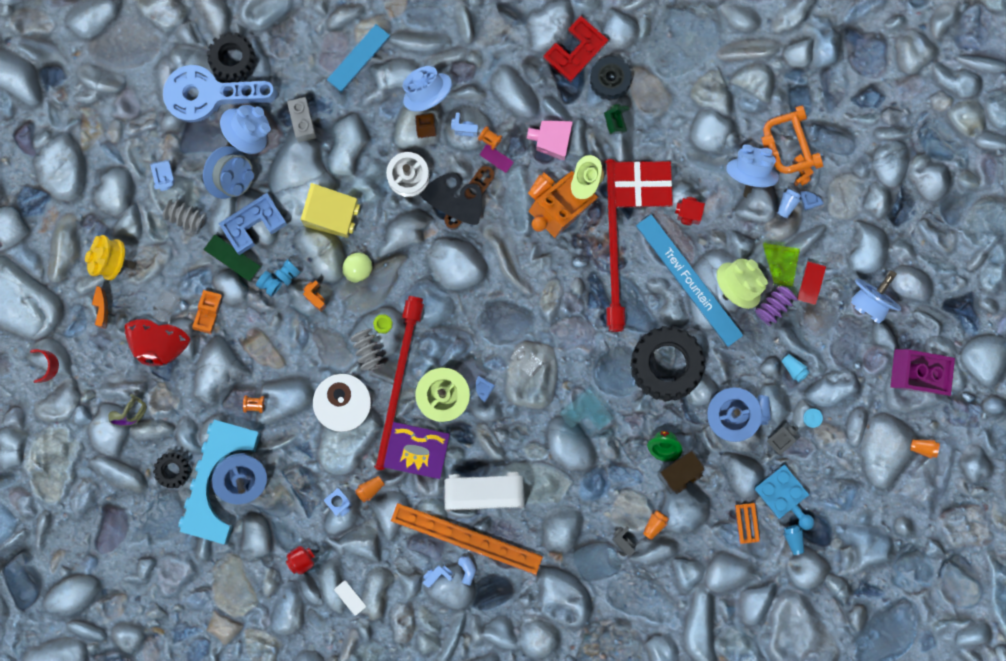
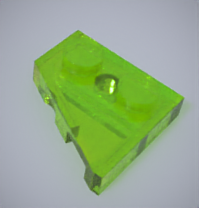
[763,243,800,287]

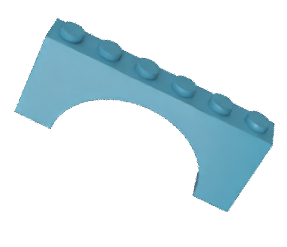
[178,419,261,545]

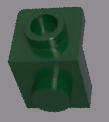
[604,104,630,134]

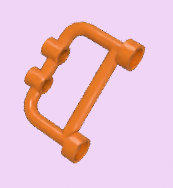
[761,105,824,174]

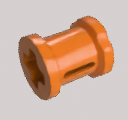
[478,126,503,150]
[243,395,265,414]

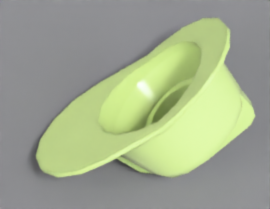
[571,155,604,199]

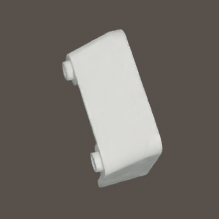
[445,472,524,512]

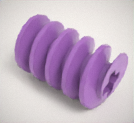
[755,285,798,327]

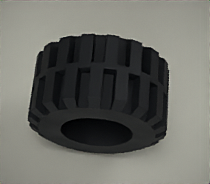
[207,32,257,83]

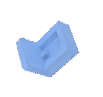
[150,160,175,191]
[423,565,453,588]

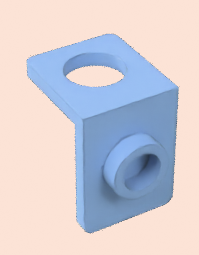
[324,488,353,517]

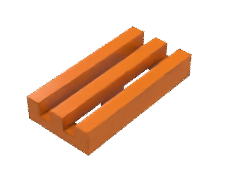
[735,503,760,544]

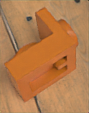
[303,280,326,312]

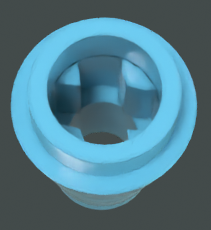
[781,354,810,383]

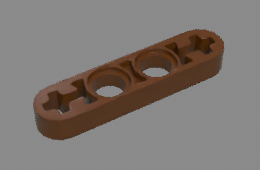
[444,166,494,230]

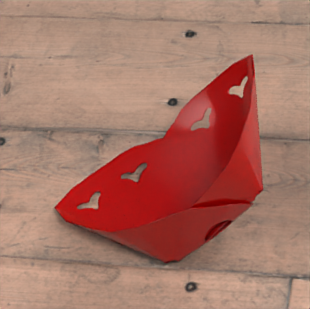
[125,319,191,367]

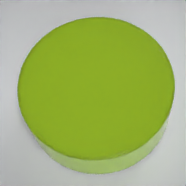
[373,314,393,334]

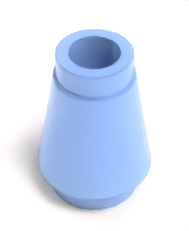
[777,189,801,218]

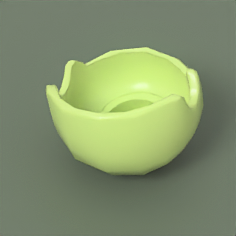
[342,252,373,283]

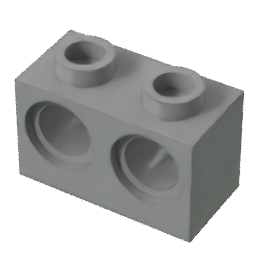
[287,97,316,143]

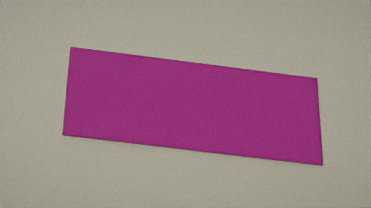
[479,144,514,173]

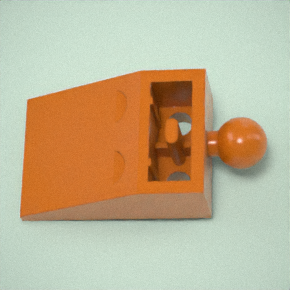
[528,171,598,238]

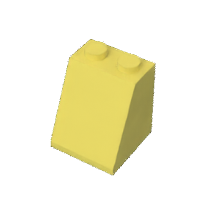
[300,183,361,238]

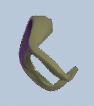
[108,394,147,426]

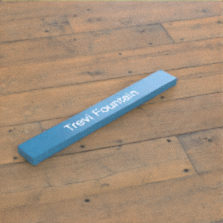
[636,214,743,348]

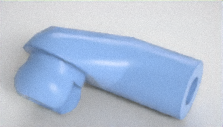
[458,556,476,586]

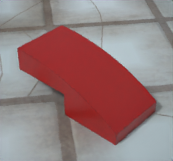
[797,261,826,305]

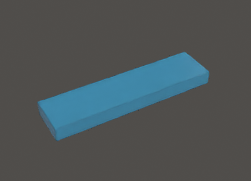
[327,24,390,93]

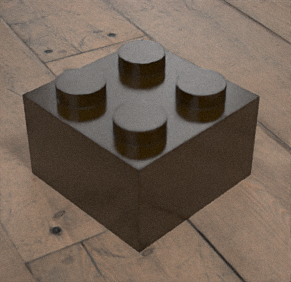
[657,451,706,494]

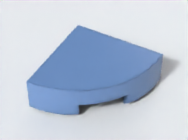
[798,191,824,211]
[476,376,495,402]

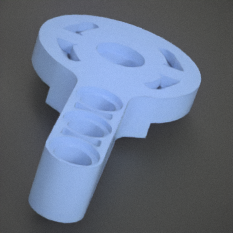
[163,65,277,122]

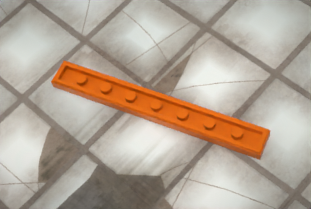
[391,503,543,575]

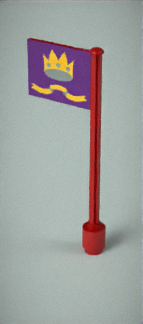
[374,296,450,479]

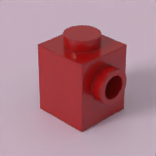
[675,197,705,226]

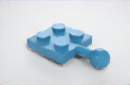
[754,465,814,530]

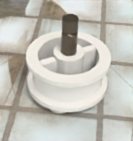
[386,152,429,197]

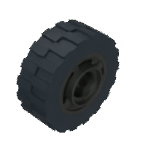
[590,56,632,101]

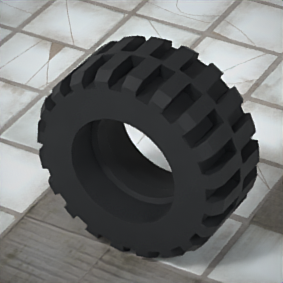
[630,326,706,401]

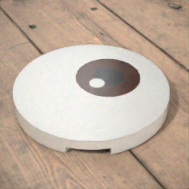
[313,374,371,432]

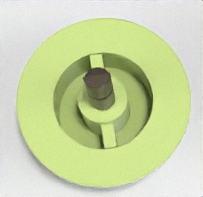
[415,368,470,422]

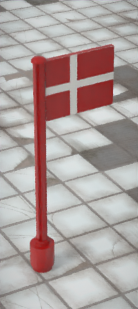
[605,159,673,332]

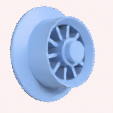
[403,66,452,112]

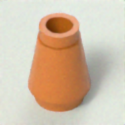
[528,172,555,200]
[910,439,940,459]
[355,476,385,503]
[643,510,669,540]

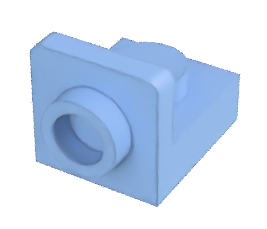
[451,113,478,137]

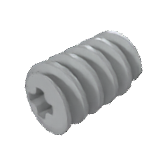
[163,199,207,233]
[350,329,385,371]

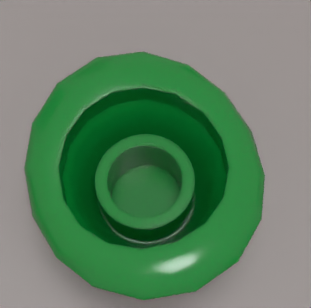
[647,430,683,462]

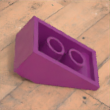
[890,349,955,396]

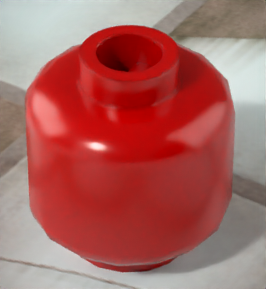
[285,546,315,575]

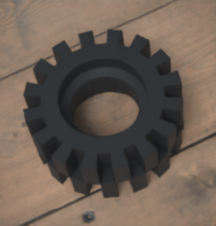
[153,453,190,488]

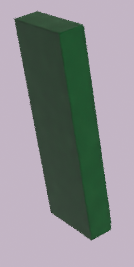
[203,234,261,283]

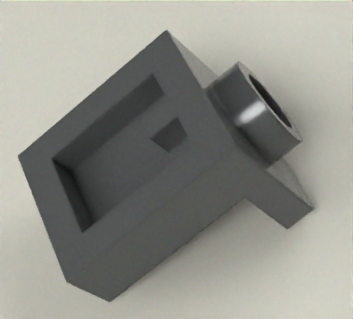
[767,423,800,455]
[612,526,635,557]

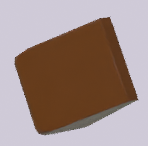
[415,113,436,138]

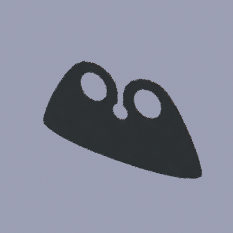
[419,173,482,225]

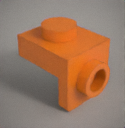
[792,154,814,186]

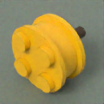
[85,235,135,281]

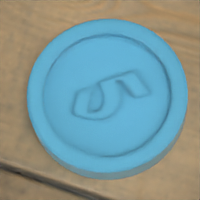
[803,408,823,428]

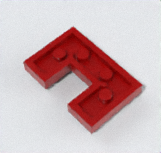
[543,16,609,82]

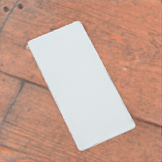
[334,581,366,616]

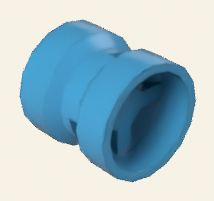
[274,260,301,286]
[256,271,283,297]

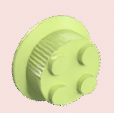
[716,258,768,309]

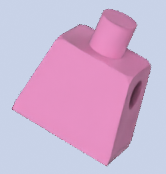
[527,121,572,161]

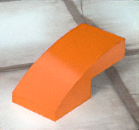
[92,286,108,329]
[192,290,222,334]

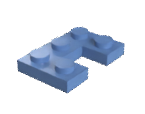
[219,193,287,255]

